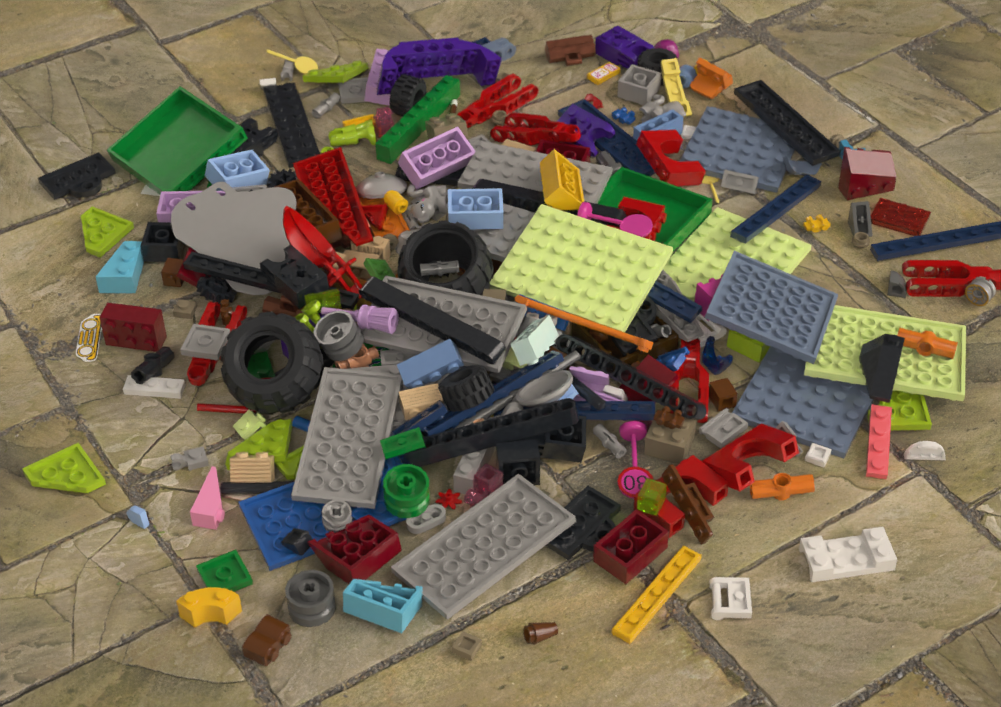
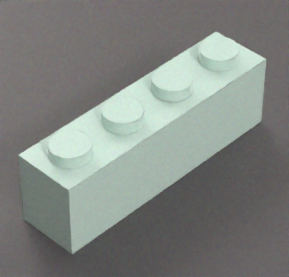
[510,315,559,366]

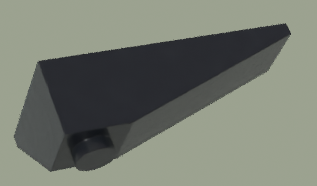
[859,334,905,403]

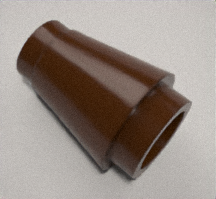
[523,622,558,645]

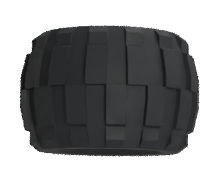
[397,220,494,296]
[220,312,323,415]

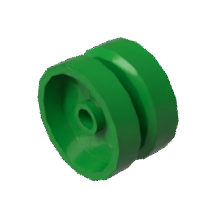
[383,464,430,518]

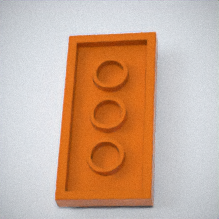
[359,197,410,238]

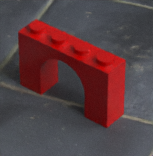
[636,129,706,186]
[607,197,667,241]
[702,423,799,492]
[633,455,729,538]

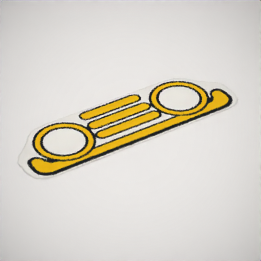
[76,314,102,362]

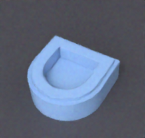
[127,506,150,529]

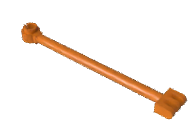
[515,295,653,353]

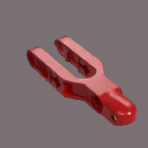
[457,73,539,128]
[490,112,581,146]
[902,260,1001,297]
[187,301,247,386]
[670,338,709,424]

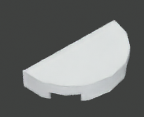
[904,441,946,460]

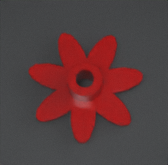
[435,489,462,510]

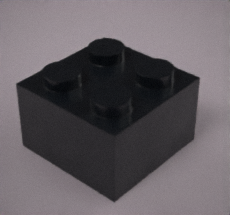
[141,222,185,262]
[496,439,540,487]

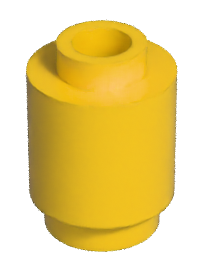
[384,190,408,214]

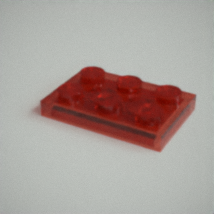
[871,198,931,236]

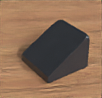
[281,528,313,556]

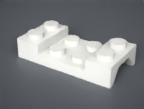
[799,527,897,582]

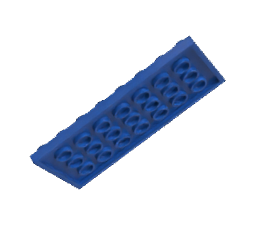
[239,456,407,571]

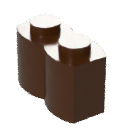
[242,614,292,667]

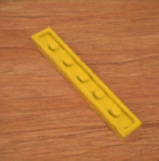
[611,545,702,644]

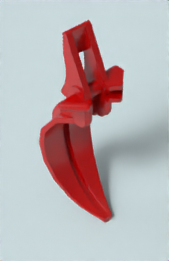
[283,206,362,300]

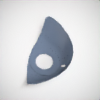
[783,156,821,175]

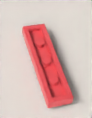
[866,404,892,479]

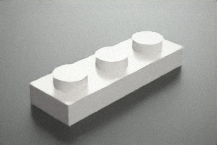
[123,375,186,399]

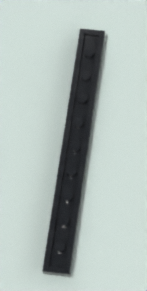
[183,252,359,311]

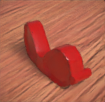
[585,93,603,109]

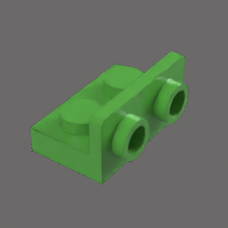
[364,258,396,281]

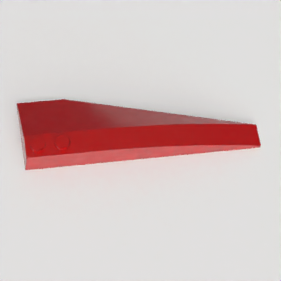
[293,147,374,247]

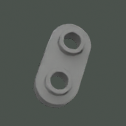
[406,504,446,534]

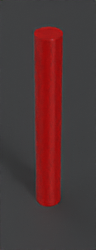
[197,403,256,414]

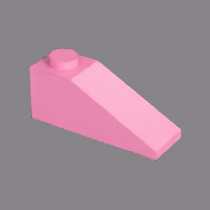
[190,466,225,530]

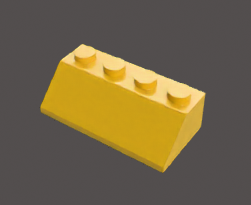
[540,149,584,210]

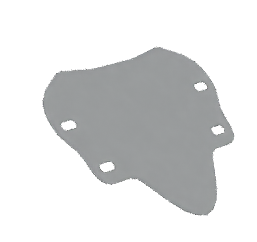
[171,182,296,295]

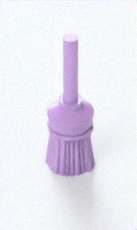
[321,305,399,334]

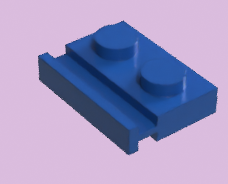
[656,347,690,372]

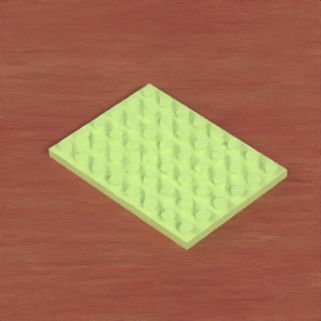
[489,204,673,332]
[663,207,811,302]
[804,305,966,401]

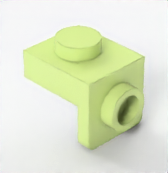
[233,409,267,440]

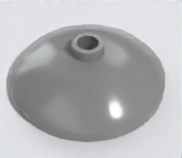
[356,172,407,198]
[516,370,573,407]

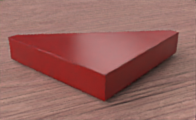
[362,204,388,231]

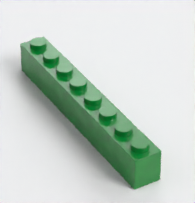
[375,75,460,164]

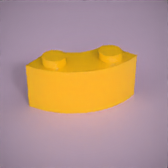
[176,587,242,628]

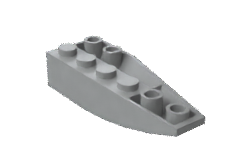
[649,270,704,342]

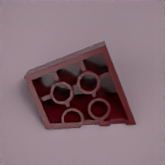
[308,514,402,584]

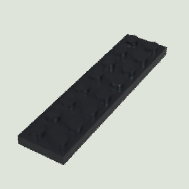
[734,80,841,166]
[263,82,320,168]

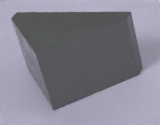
[848,201,873,237]

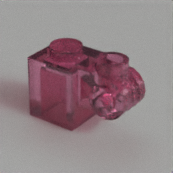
[373,106,394,139]
[464,463,503,508]

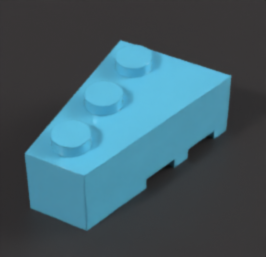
[96,241,144,293]
[343,579,423,633]

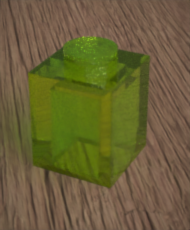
[637,478,667,516]

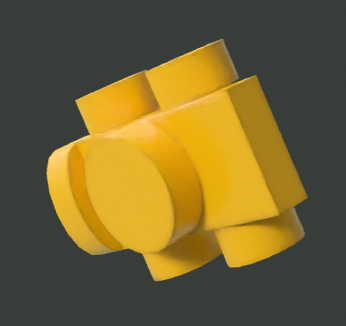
[803,214,831,233]

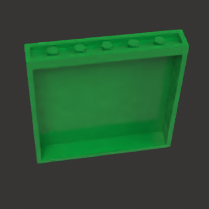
[107,86,248,195]
[598,167,713,252]

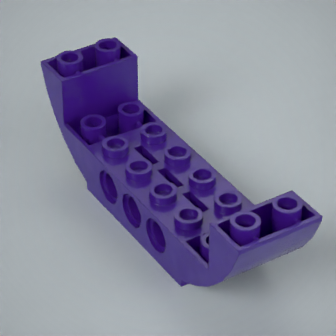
[377,38,502,95]

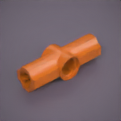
[897,328,958,359]
[749,473,815,500]

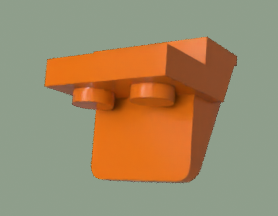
[690,57,733,99]

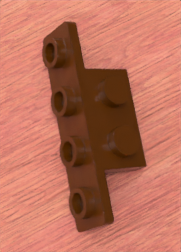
[662,464,714,545]

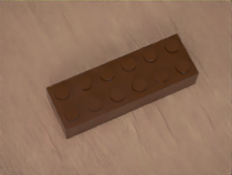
[275,179,342,244]

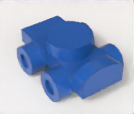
[611,107,636,124]

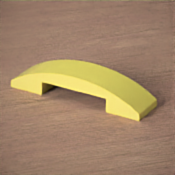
[661,58,692,117]

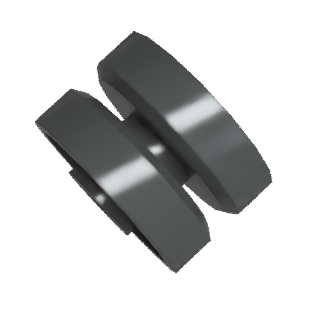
[314,310,364,361]
[285,570,336,627]

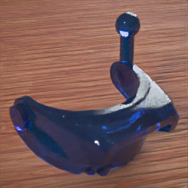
[702,336,733,375]

